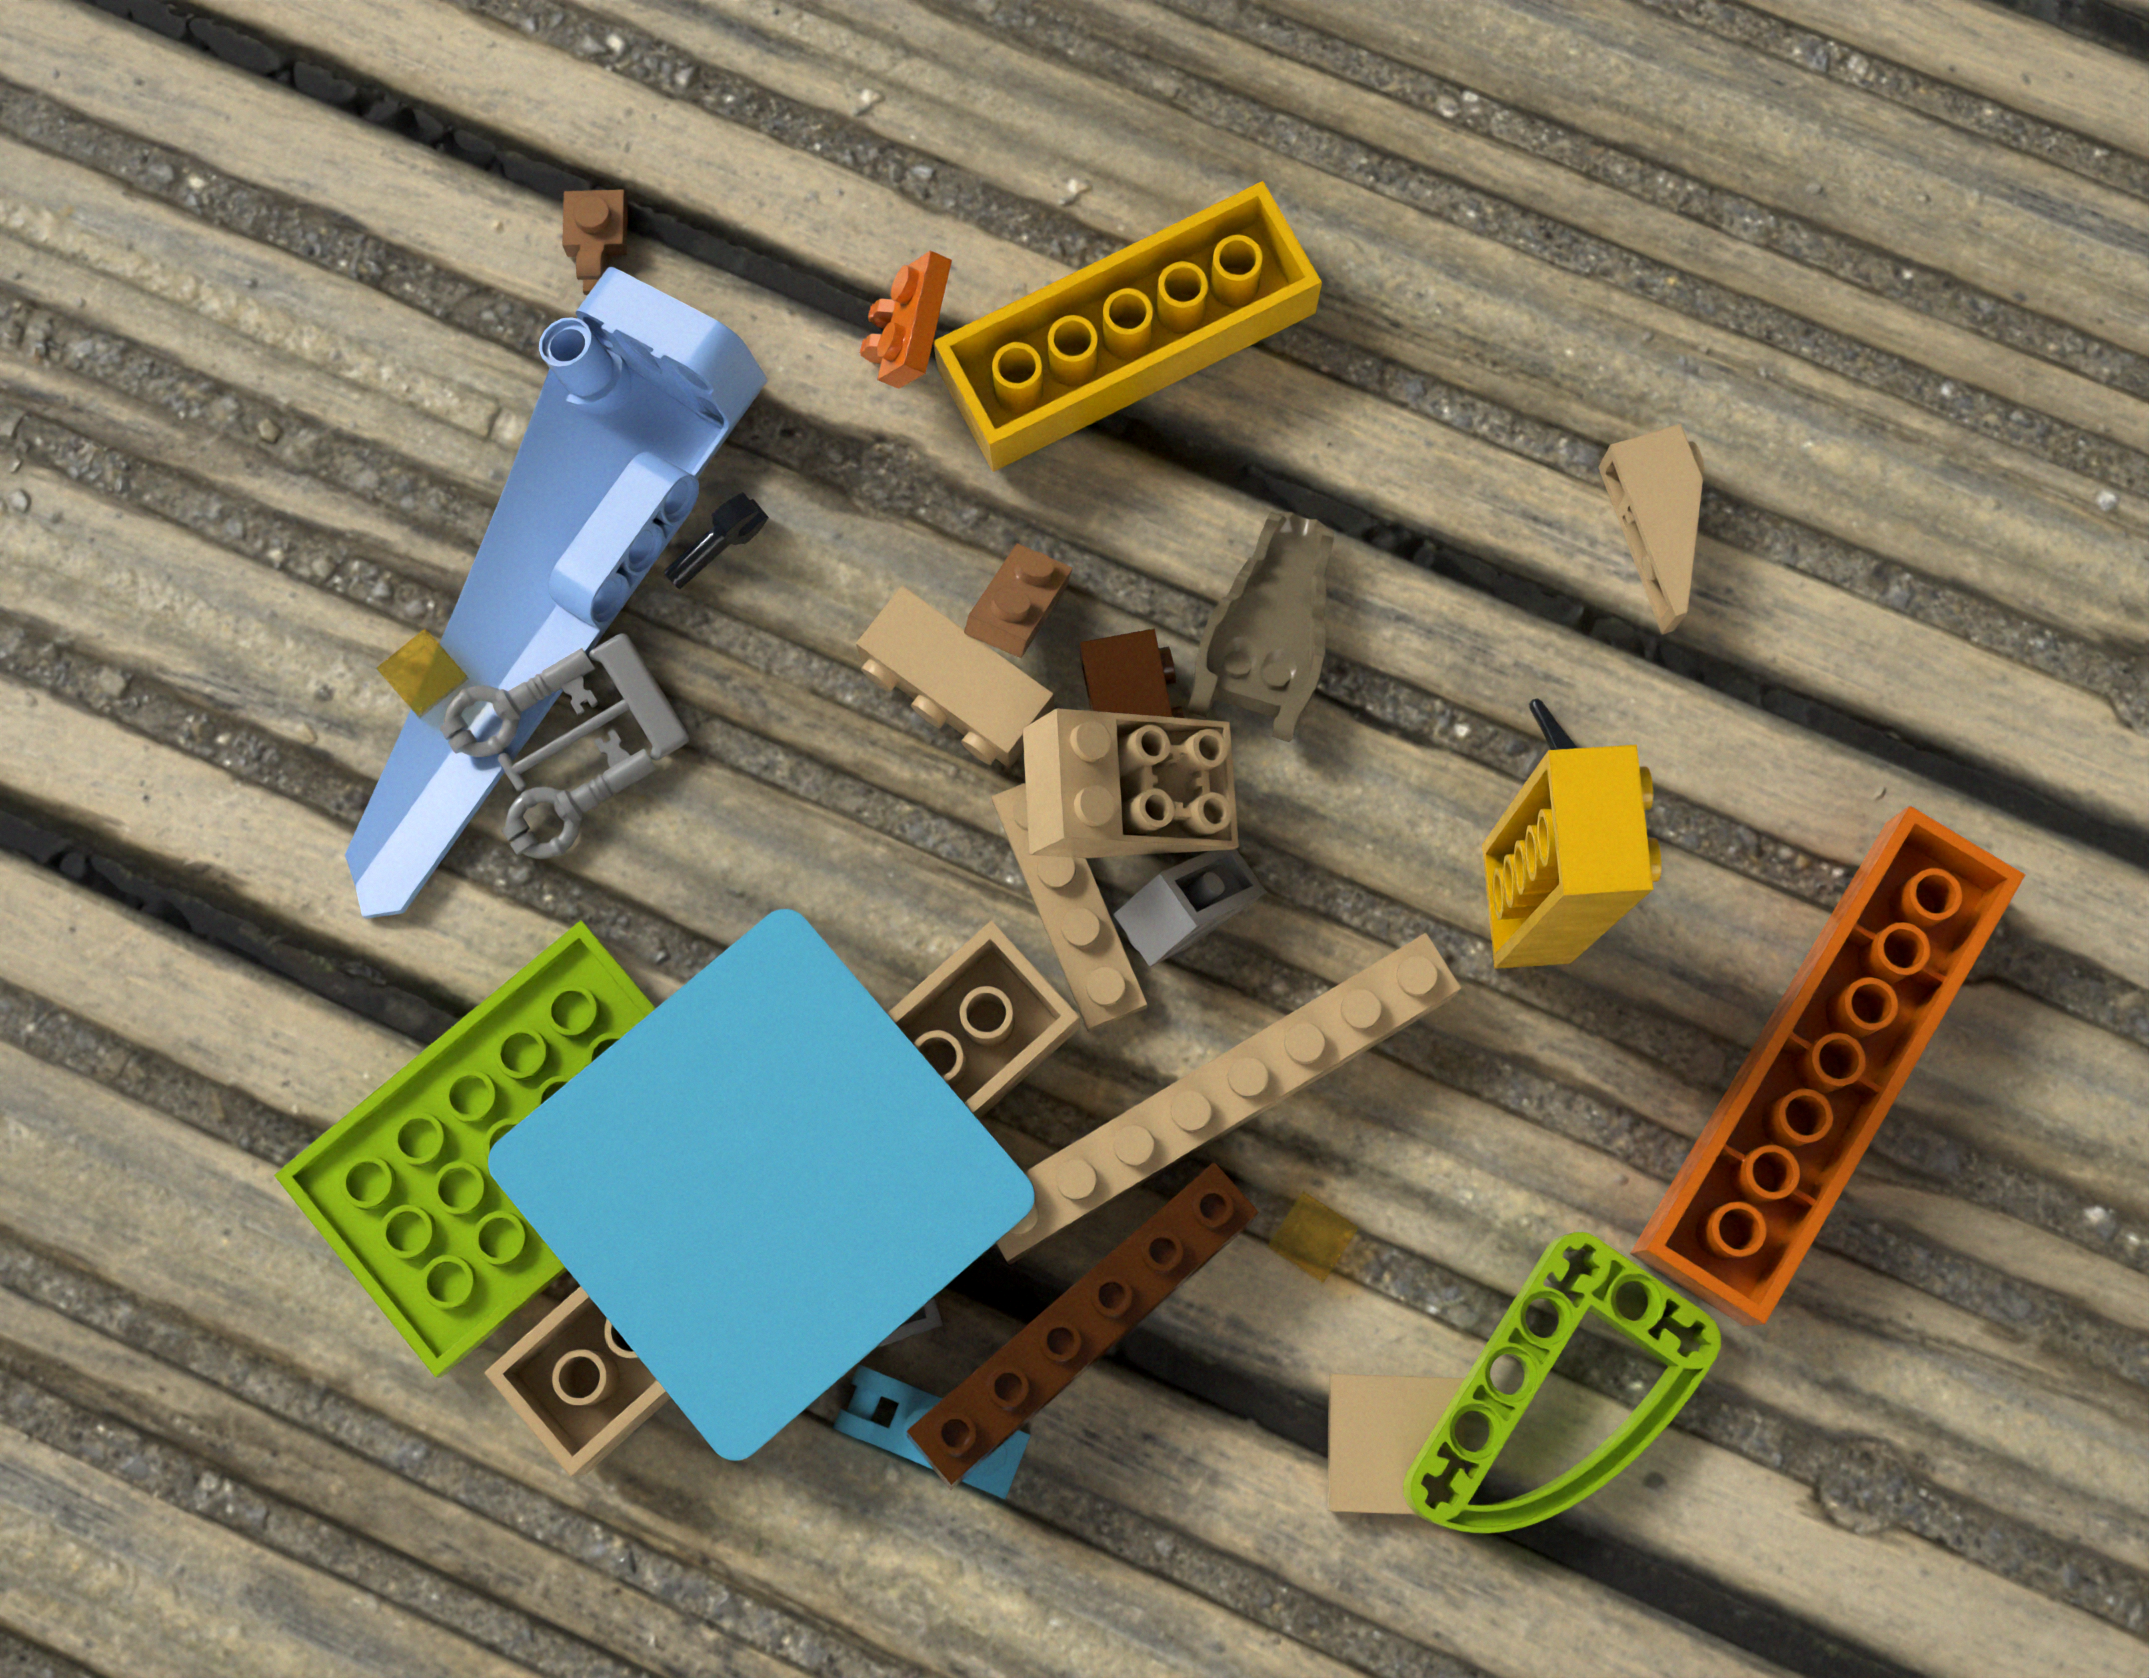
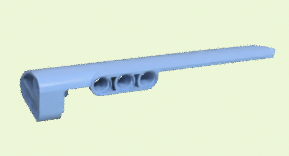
[345,267,768,919]

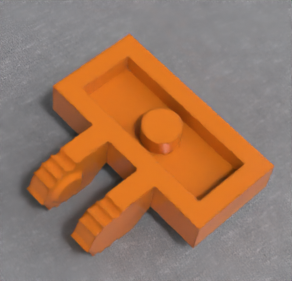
[859,250,952,389]

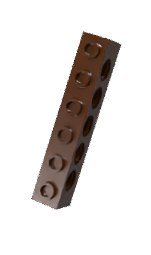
[906,1162,1259,1490]

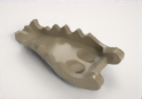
[1188,512,1334,742]

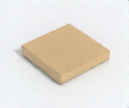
[1327,1374,1465,1514]

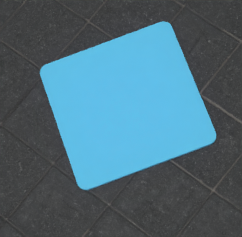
[488,909,1035,1461]

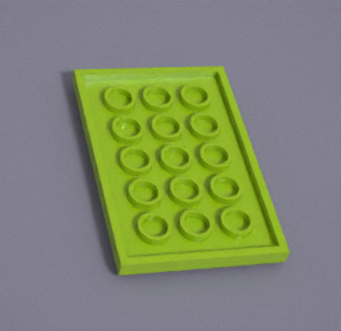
[274,920,656,1378]

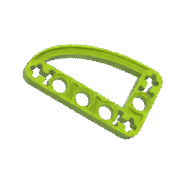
[1403,1232,1721,1533]

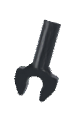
[663,492,769,589]

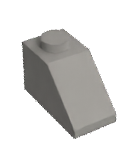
[1113,849,1267,967]

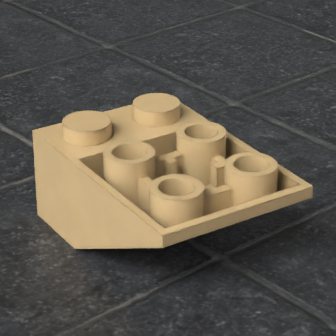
[1023,708,1239,858]

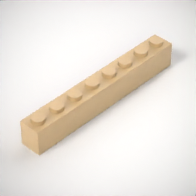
[996,933,1461,1265]

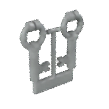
[440,633,690,859]

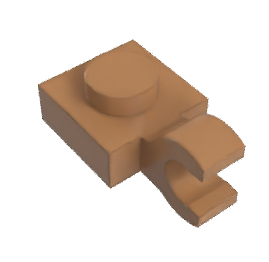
[562,190,628,295]

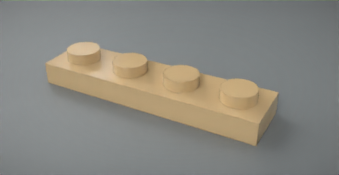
[991,783,1148,1032]

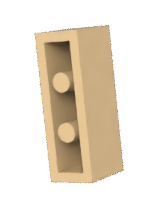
[856,585,1055,769]

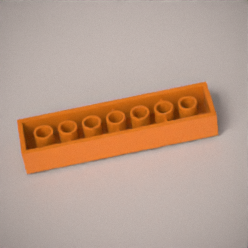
[1630,806,2025,1326]

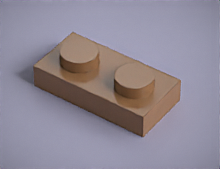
[964,543,1073,658]

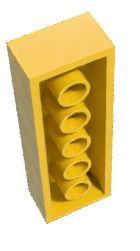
[933,181,1322,472]
[1482,744,1662,969]

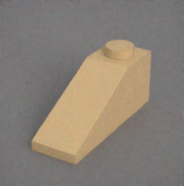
[1598,424,1704,635]

